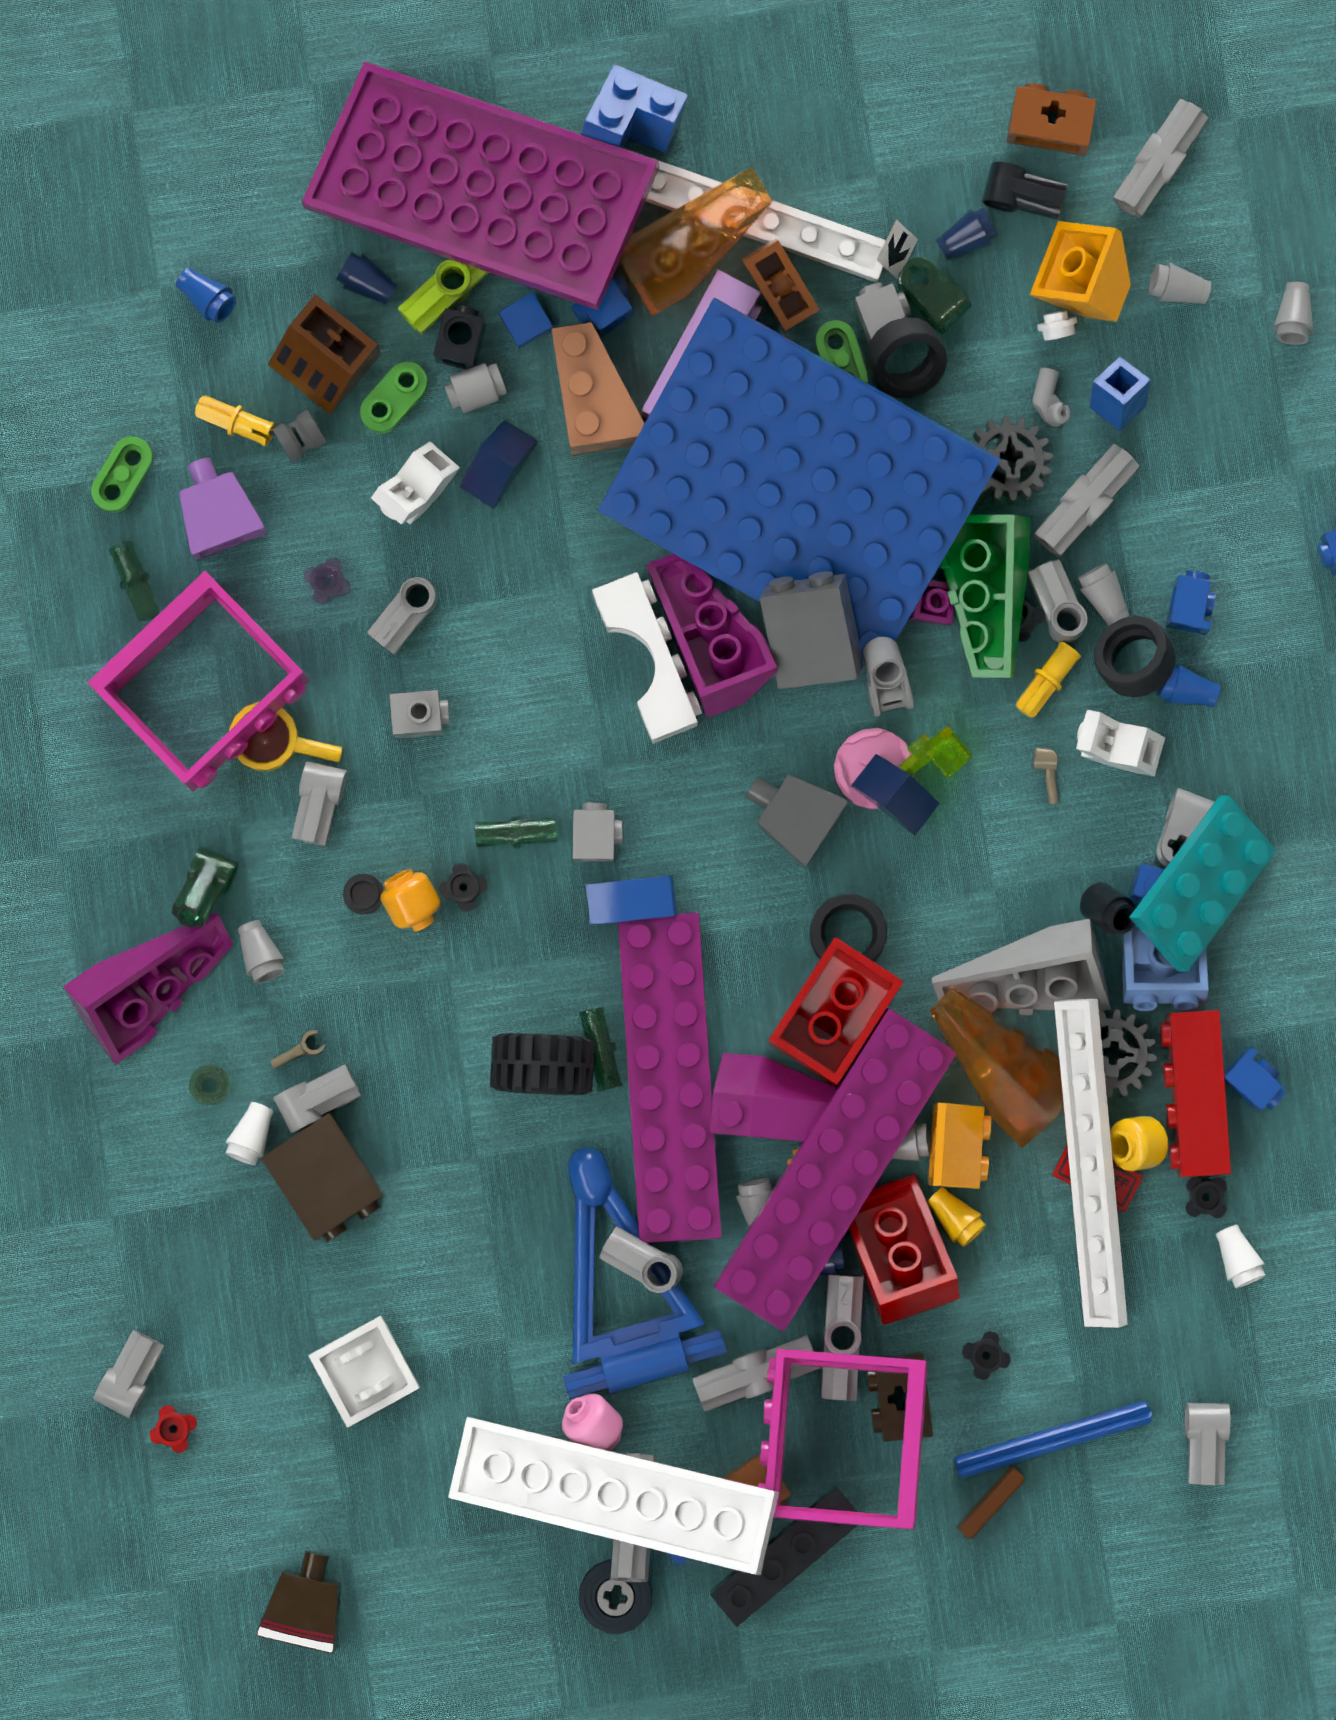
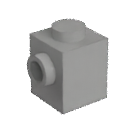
[854,282,911,345]
[389,690,450,739]
[573,803,623,862]

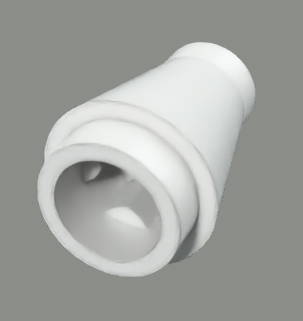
[226,1102,274,1166]
[1215,1225,1266,1289]

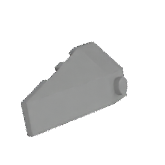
[932,919,1110,1015]

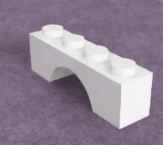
[592,572,702,744]

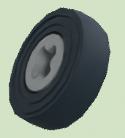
[579,1559,652,1634]

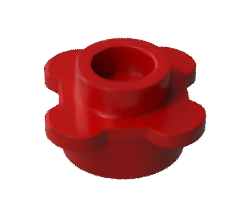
[150,1405,197,1453]

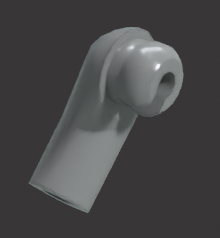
[1032,368,1071,427]

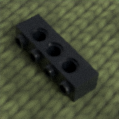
[710,1485,858,1627]

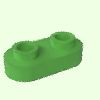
[815,320,868,383]
[360,362,428,434]
[91,436,154,513]

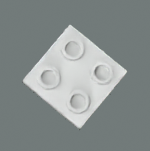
[308,1315,420,1428]

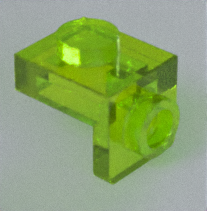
[899,726,973,778]

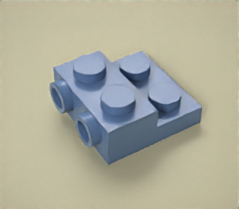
[1122,924,1209,1011]

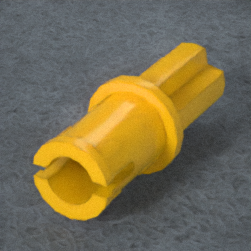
[195,395,276,447]
[1015,642,1081,718]

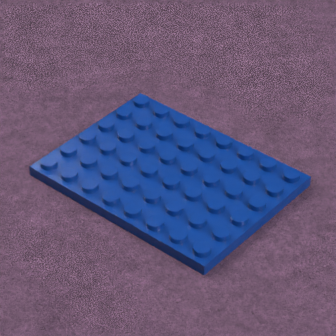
[597,297,1000,661]

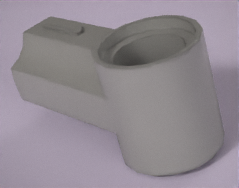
[1027,560,1088,644]
[367,577,438,655]
[292,761,347,847]
[273,1065,361,1134]
[599,1226,683,1293]
[93,1330,165,1419]
[1185,1402,1230,1485]

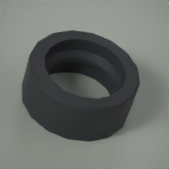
[866,317,948,398]
[1094,616,1176,698]
[810,894,887,962]

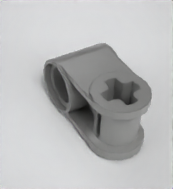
[863,637,914,717]
[1156,788,1214,867]

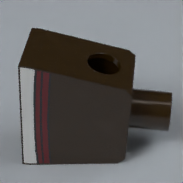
[256,1550,341,1654]

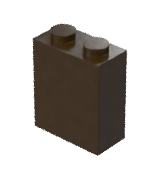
[261,1113,386,1243]

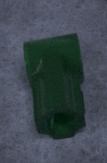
[171,847,239,929]

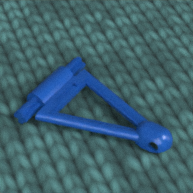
[563,1147,727,1399]

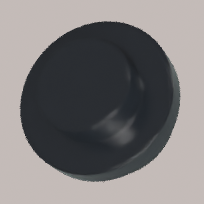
[343,874,384,914]

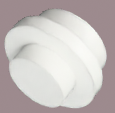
[1037,310,1078,340]

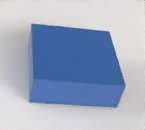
[498,292,553,349]

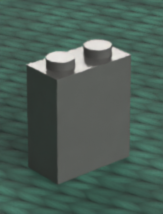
[760,571,864,689]

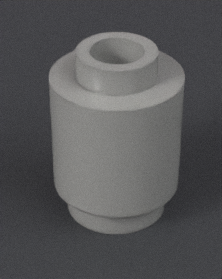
[444,363,507,414]

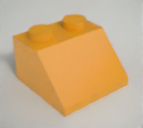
[928,1103,991,1189]

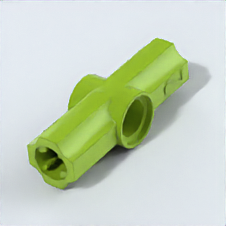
[397,259,489,336]

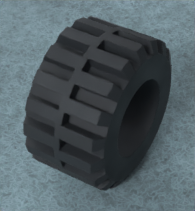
[490,1033,595,1095]

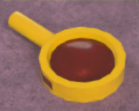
[229,702,343,771]

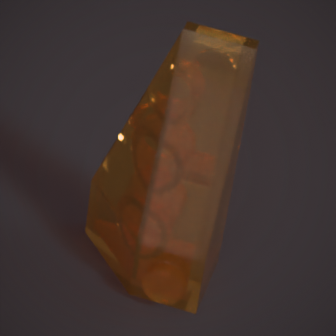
[618,166,772,317]
[929,987,1064,1148]

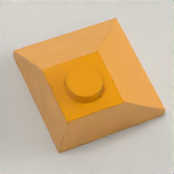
[1029,221,1131,322]

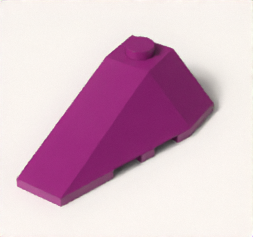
[646,554,778,718]
[63,912,233,1065]
[709,1053,836,1142]

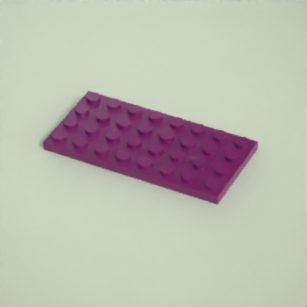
[301,61,660,310]

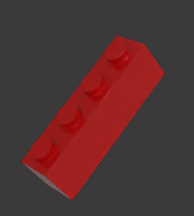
[1160,1010,1231,1177]

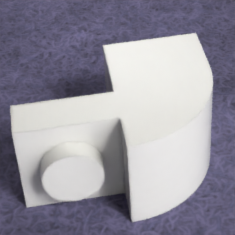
[371,442,460,524]
[1076,710,1165,776]

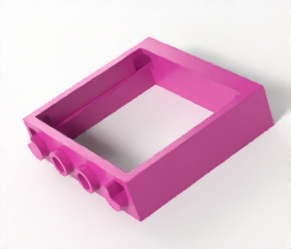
[87,571,310,792]
[758,1349,928,1530]

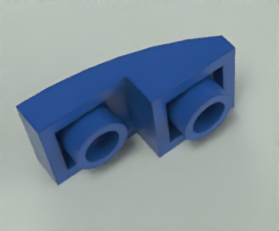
[586,875,677,925]

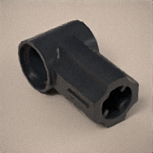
[982,162,1067,220]

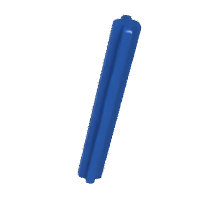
[954,1401,1152,1478]

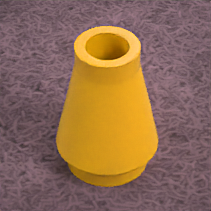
[927,1187,986,1248]

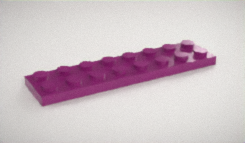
[618,913,721,1244]
[713,1008,958,1332]

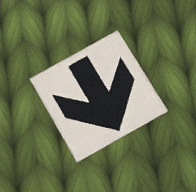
[876,219,918,280]

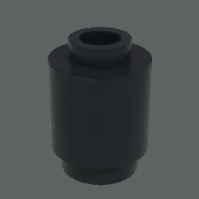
[1080,882,1135,935]

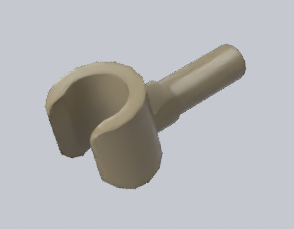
[1033,747,1059,804]
[270,1030,325,1069]

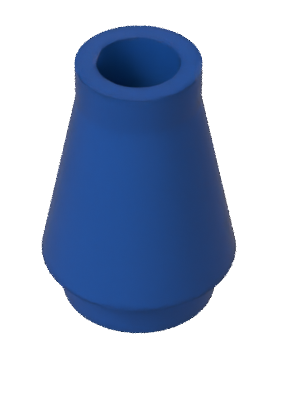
[176,267,237,323]
[1157,664,1220,707]

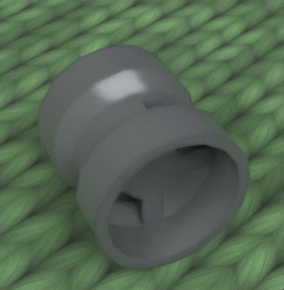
[272,409,327,464]

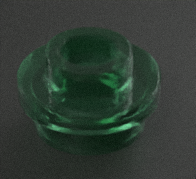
[189,1065,230,1105]

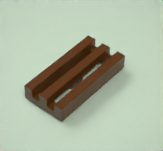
[956,1466,1025,1539]

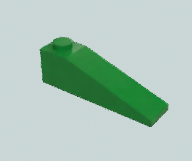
[940,515,1030,678]

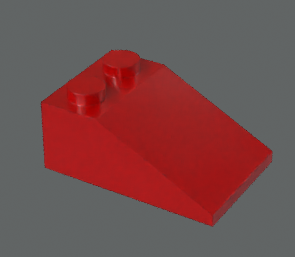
[766,937,904,1087]
[848,1174,960,1326]

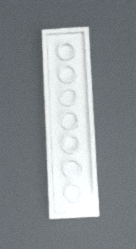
[448,1417,779,1575]

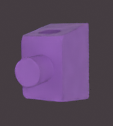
[179,457,268,561]

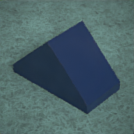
[460,420,538,509]
[851,754,940,836]

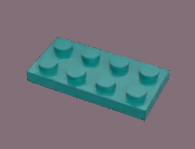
[1130,795,1277,972]

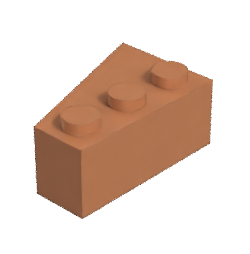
[552,322,644,456]

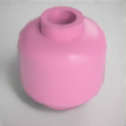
[562,1394,623,1451]

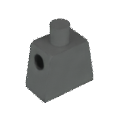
[745,775,848,869]

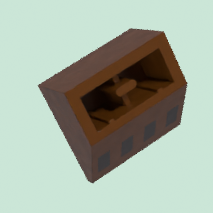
[268,294,381,416]

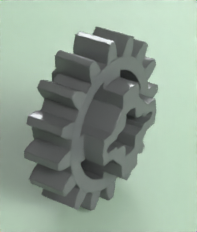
[971,416,1053,505]
[1099,1009,1157,1098]

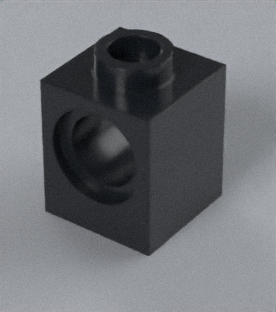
[433,306,486,370]

